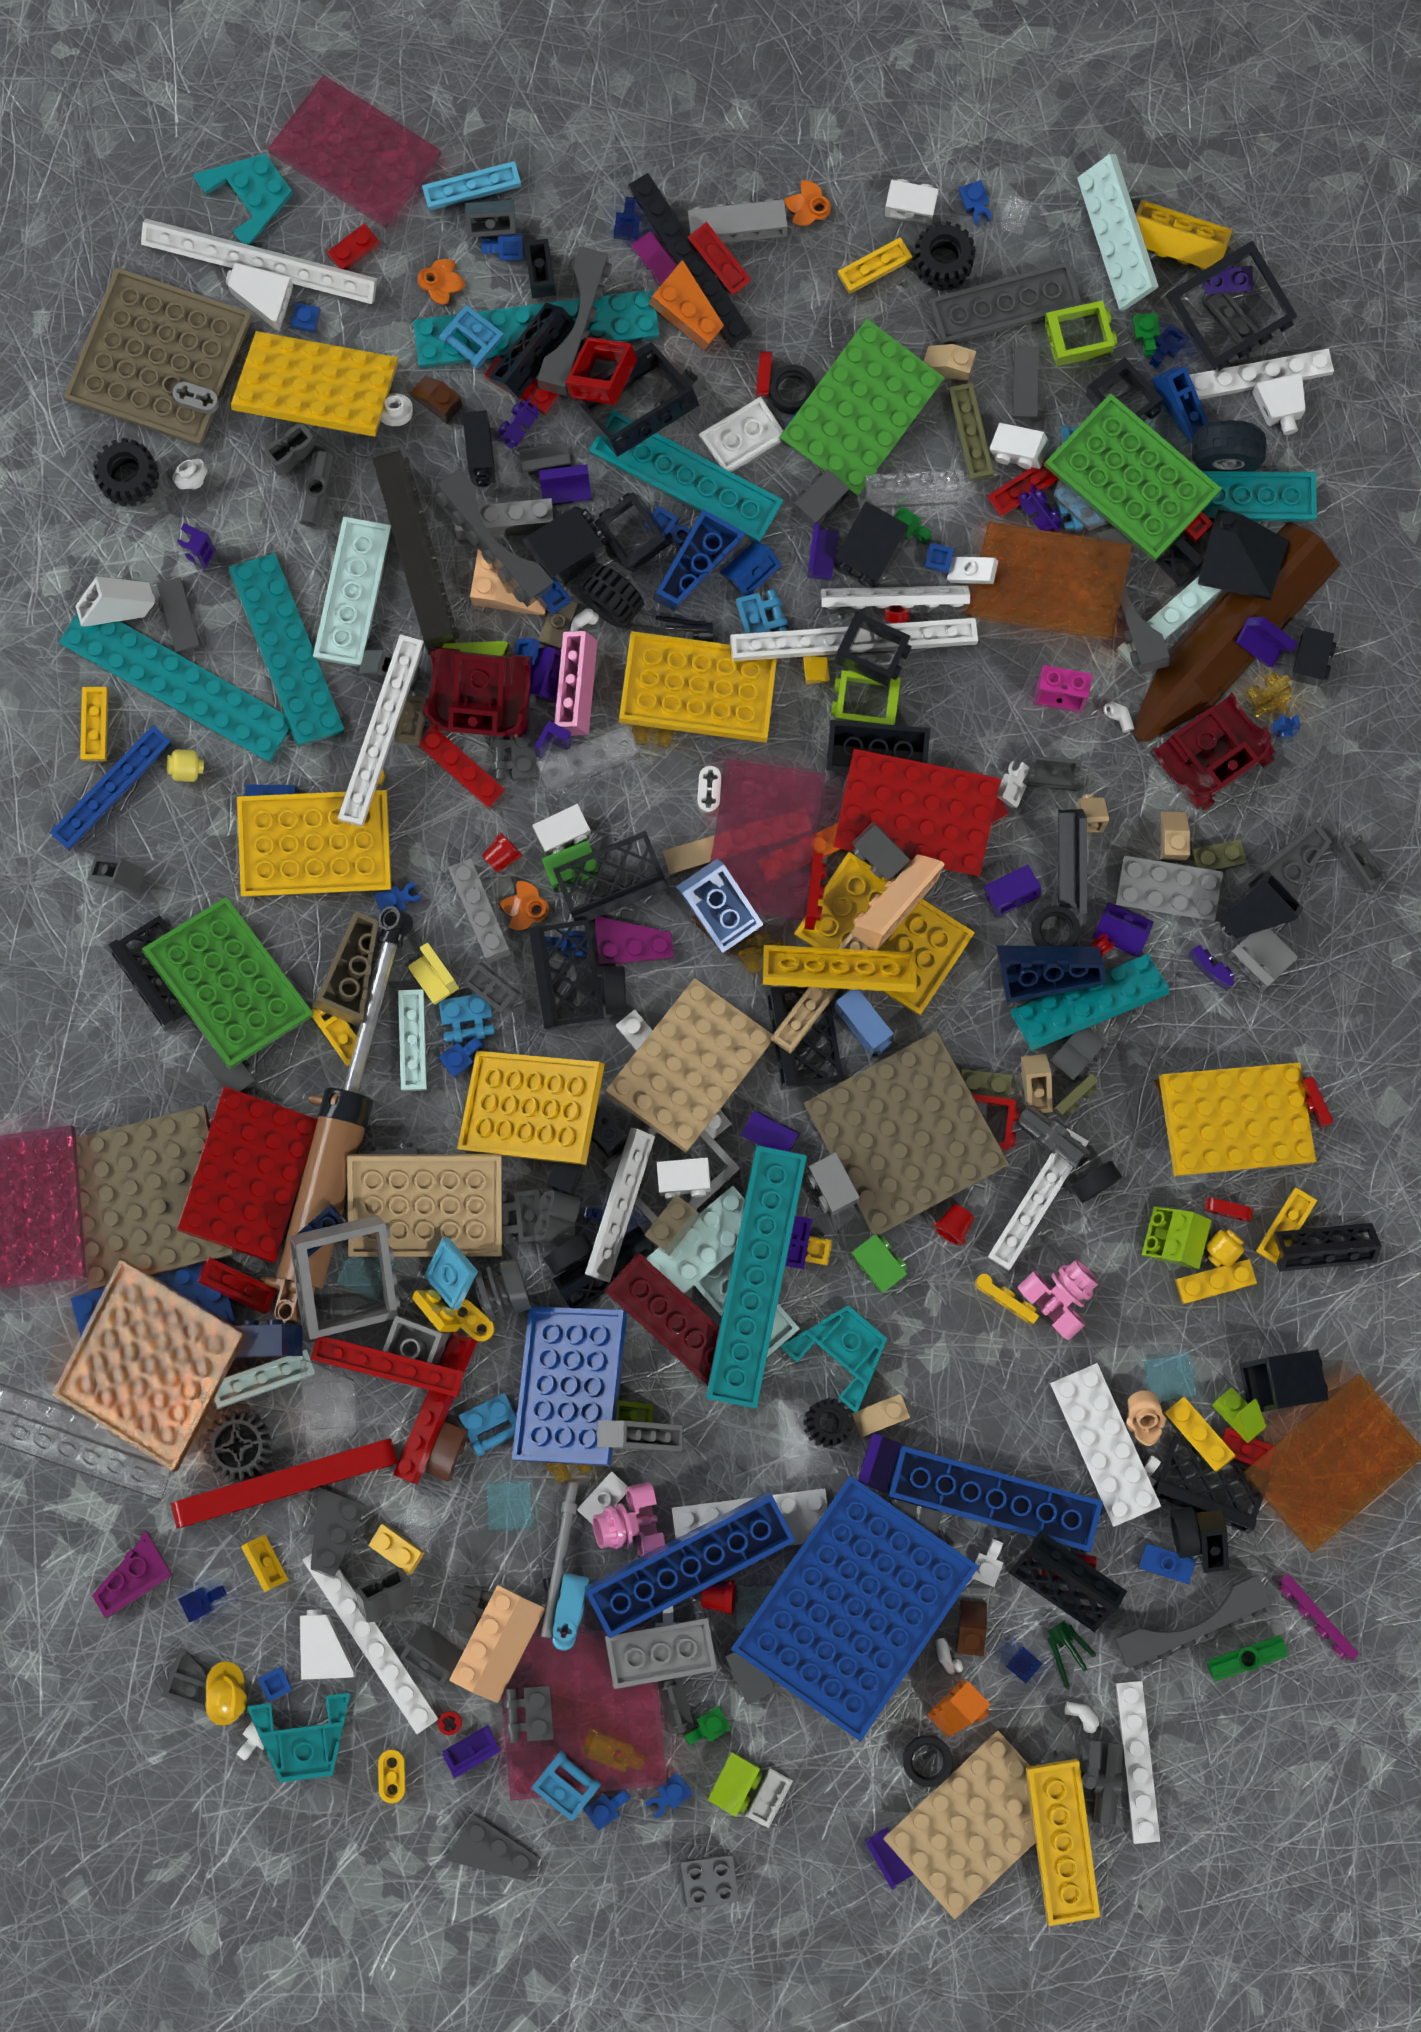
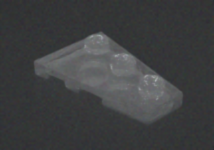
[778,1398,838,1479]

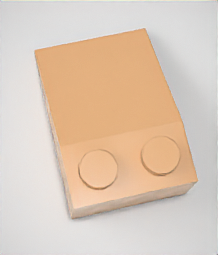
[470,550,546,616]

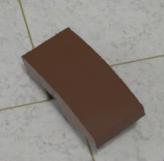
[425,1421,469,1482]

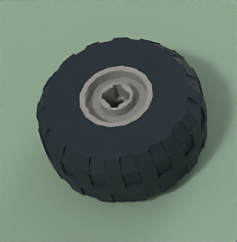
[1192,420,1267,471]

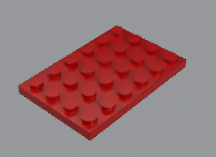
[833,748,1001,876]
[176,1086,318,1263]

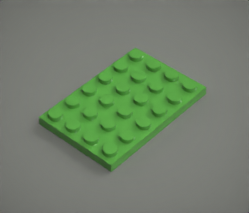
[779,319,945,497]
[1044,393,1222,561]
[142,897,313,1070]

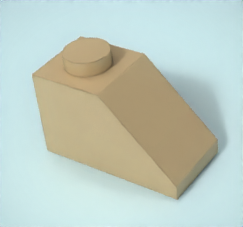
[924,344,976,384]
[1076,794,1109,833]
[1161,811,1190,862]
[1021,1054,1053,1113]
[852,1394,910,1438]

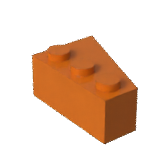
[649,260,724,351]
[926,1678,991,1738]

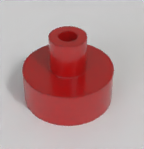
[885,605,909,624]

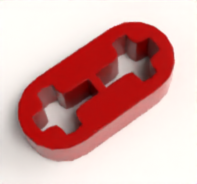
[756,351,772,397]
[1204,1197,1254,1222]

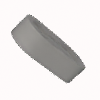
[173,382,219,414]

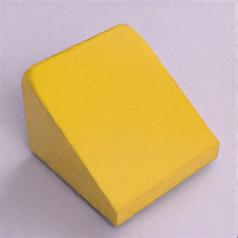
[803,656,830,685]

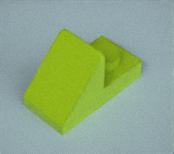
[1212,1387,1266,1443]

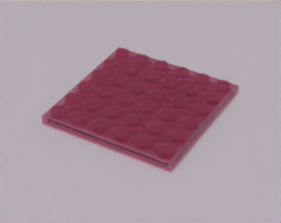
[502,1625,667,1801]

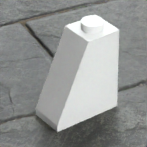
[226,263,293,331]
[75,576,155,626]
[300,1609,356,1680]

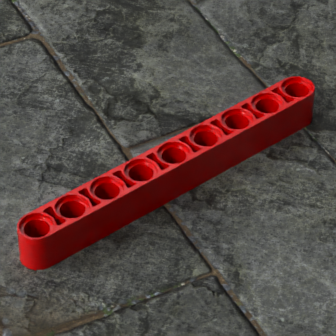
[170,1438,398,1529]

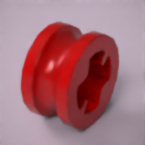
[1090,934,1115,956]
[438,1711,462,1735]

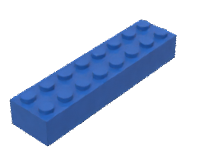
[887,1446,1103,1552]
[585,1490,796,1639]

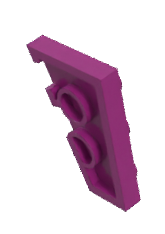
[595,917,674,966]
[92,1531,174,1619]

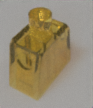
[581,1726,645,1772]

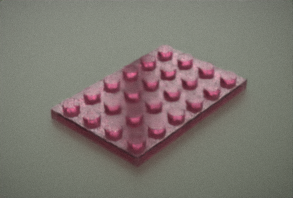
[268,75,441,229]
[710,759,826,920]
[0,1125,87,1289]

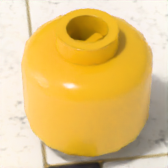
[1206,1229,1244,1267]

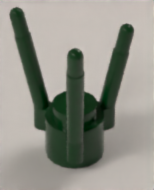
[1047,1620,1096,1689]

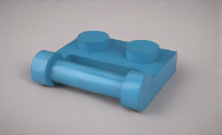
[439,304,504,369]
[458,1393,517,1457]
[531,1750,602,1822]

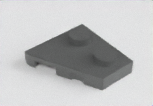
[162,1648,208,1711]

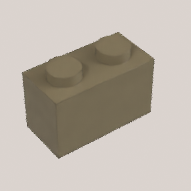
[645,1195,700,1256]

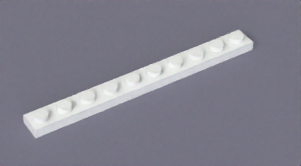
[141,219,377,304]
[730,618,978,661]

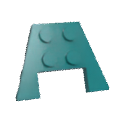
[193,153,293,246]
[780,1305,887,1414]
[247,1692,350,1783]

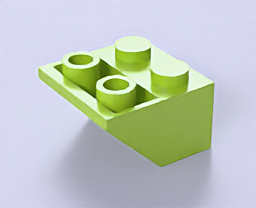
[1141,1206,1212,1269]
[708,1751,762,1817]

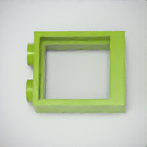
[1044,300,1117,367]
[831,670,901,725]

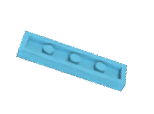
[422,161,522,211]

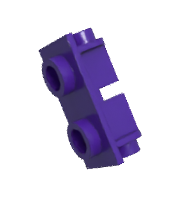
[1202,266,1253,294]
[496,398,539,449]
[1018,484,1062,536]

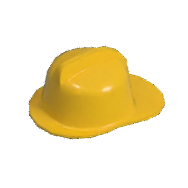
[206,1661,247,1726]

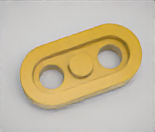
[450,1299,495,1342]
[378,1749,406,1803]

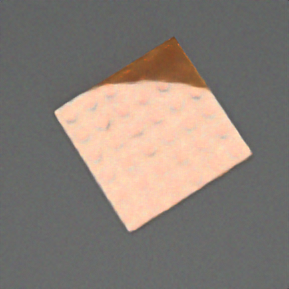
[52,1259,247,1472]

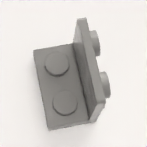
[1227,928,1298,992]

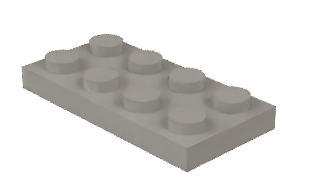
[1115,855,1223,921]
[605,1618,717,1689]

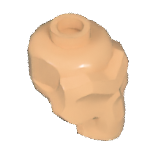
[1125,1390,1166,1446]

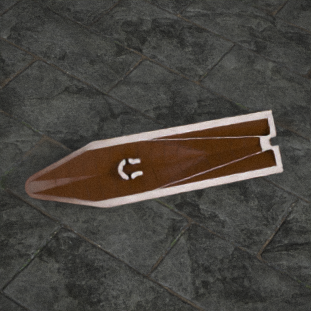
[1133,522,1340,742]

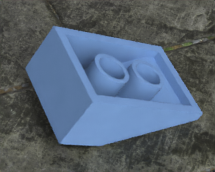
[676,858,764,953]

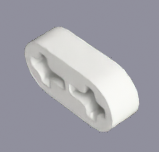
[698,766,721,814]

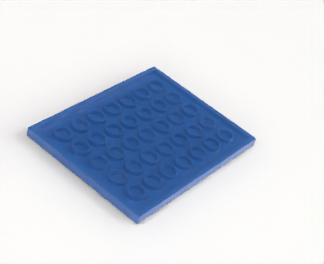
[731,1476,979,1742]

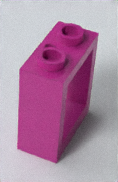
[1033,665,1092,713]

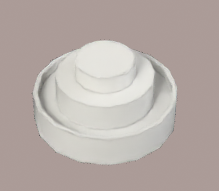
[381,393,413,426]
[172,459,208,490]

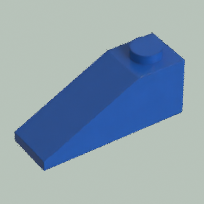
[1152,366,1209,444]

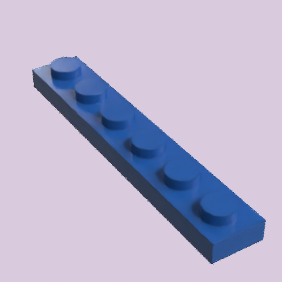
[50,725,172,851]

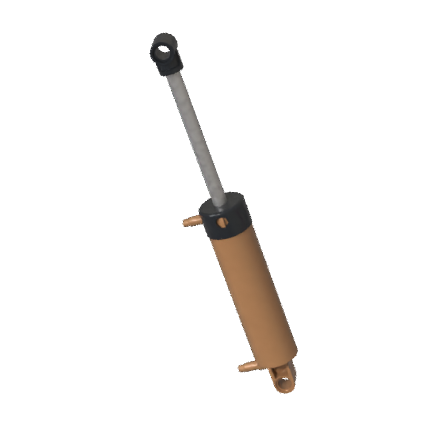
[260,906,413,1325]

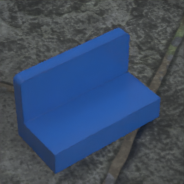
[721,541,782,596]

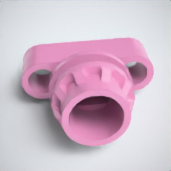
[1017,1259,1099,1340]
[593,1482,665,1558]

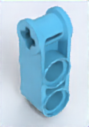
[552,1573,590,1651]

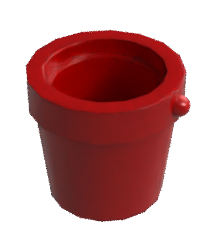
[482,832,523,873]
[934,1204,974,1246]
[701,1580,736,1614]

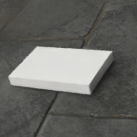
[699,396,784,472]

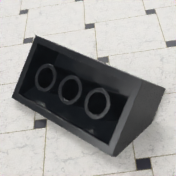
[826,720,930,772]

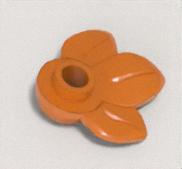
[784,180,831,226]
[417,259,465,305]
[500,881,549,931]

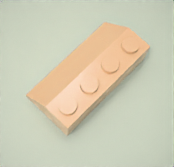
[852,854,945,950]
[449,1585,546,1703]

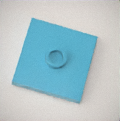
[424,1237,478,1310]

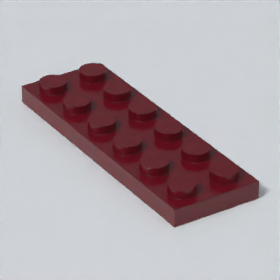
[604,1253,719,1387]

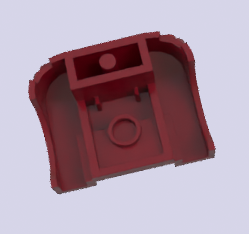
[424,647,533,738]
[1150,692,1276,811]

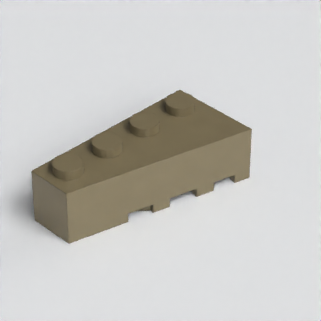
[312,910,378,1027]

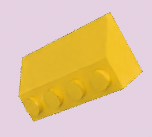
[1135,199,1233,270]

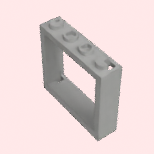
[604,1125,741,1224]
[289,1215,400,1340]

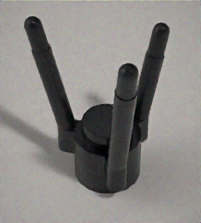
[656,615,713,642]

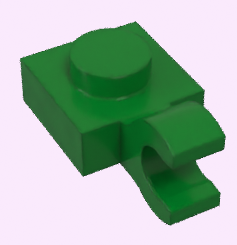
[1132,313,1160,357]
[894,506,932,545]
[684,1706,731,1745]

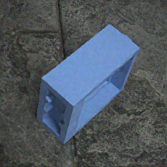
[834,989,893,1057]

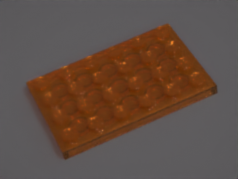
[966,522,1133,641]
[1243,1373,1421,1553]

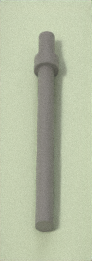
[541,1482,578,1639]

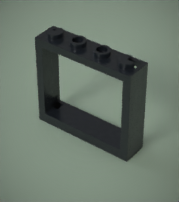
[1166,240,1298,372]
[572,342,700,457]

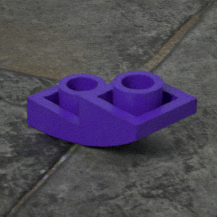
[1189,945,1235,990]

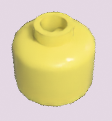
[167,749,204,782]

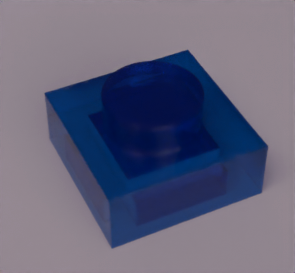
[1005,1646,1042,1684]

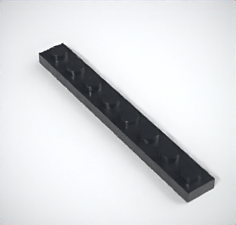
[628,173,752,349]

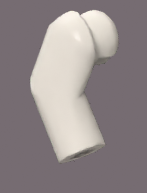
[569,609,599,632]
[1103,702,1135,733]
[934,1638,963,1675]
[1064,1701,1099,1733]

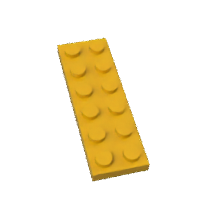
[763,945,917,992]
[1026,1758,1100,1926]

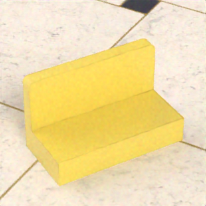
[408,942,459,1005]

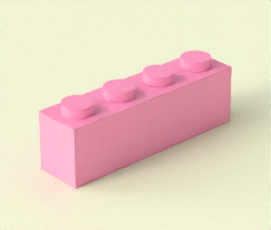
[555,631,598,736]

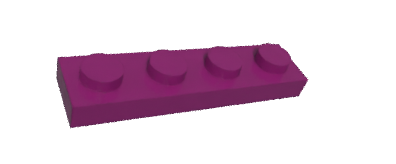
[1276,1574,1359,1661]

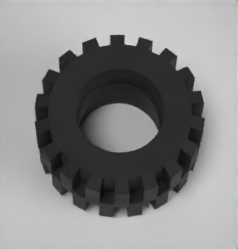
[913,221,976,290]
[93,438,159,507]
[578,565,645,628]

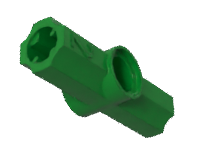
[1206,1635,1289,1682]

